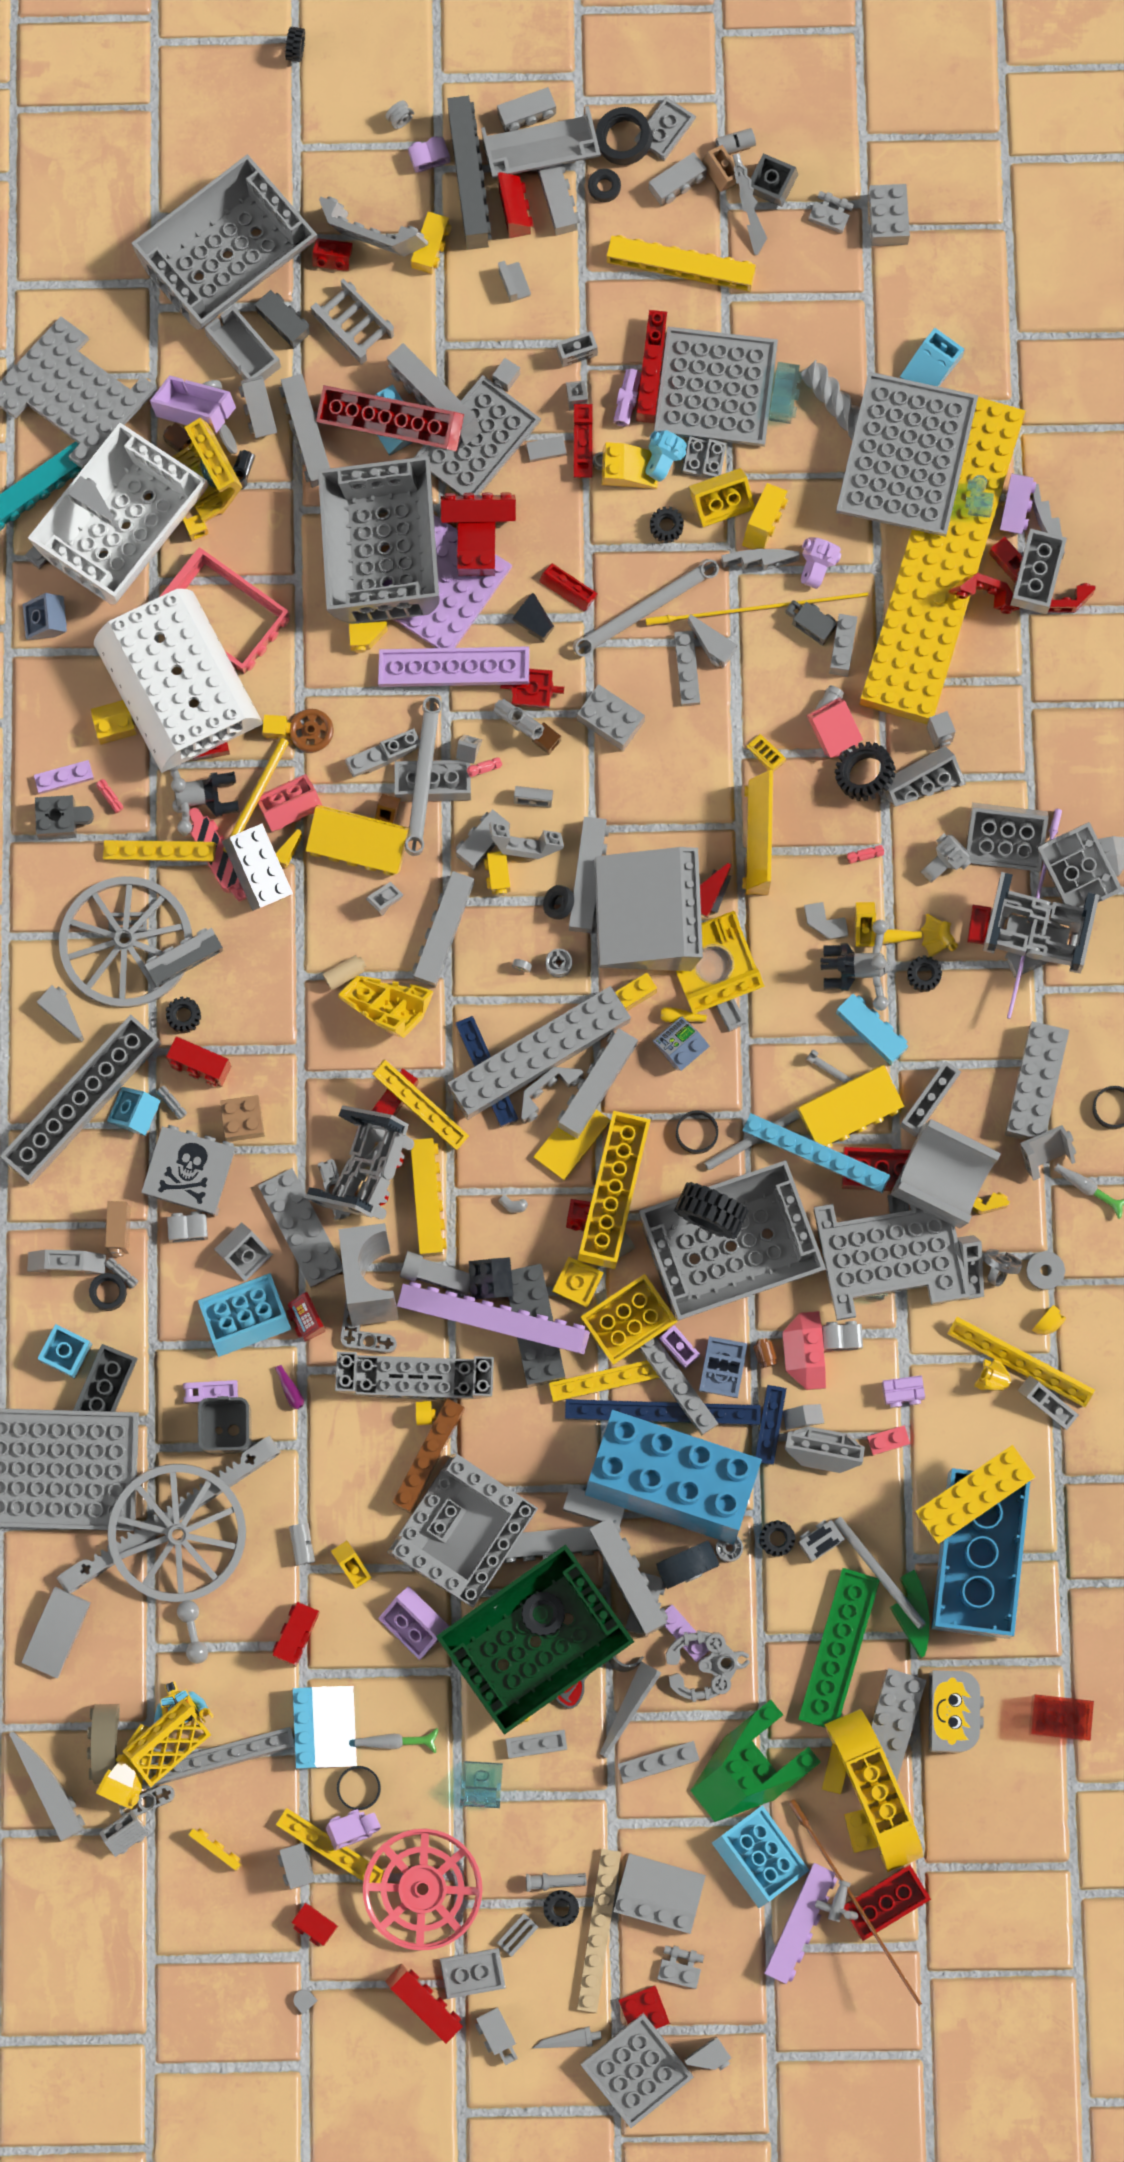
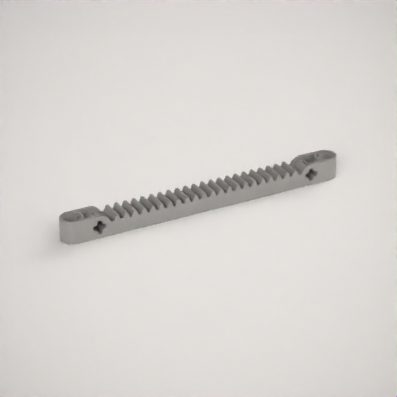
[57,1436,281,1593]

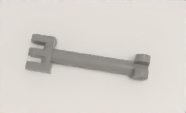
[806,1049,859,1083]

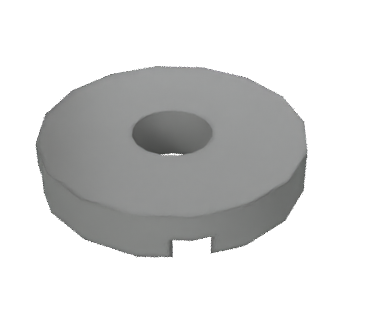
[1026,1251,1065,1290]

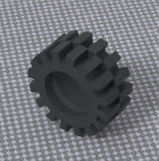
[285,26,305,62]
[650,506,684,543]
[907,955,942,992]
[166,996,201,1033]
[760,1520,795,1557]
[543,1890,579,1927]

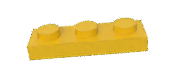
[188,1828,242,1871]

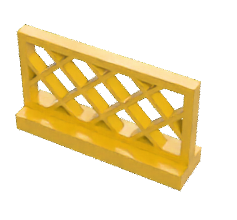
[122,1699,211,1787]

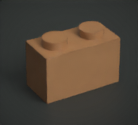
[702,145,736,192]

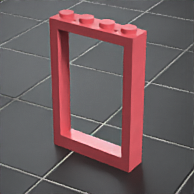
[160,547,290,674]

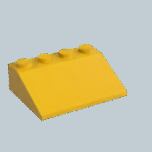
[580,1274,678,1365]

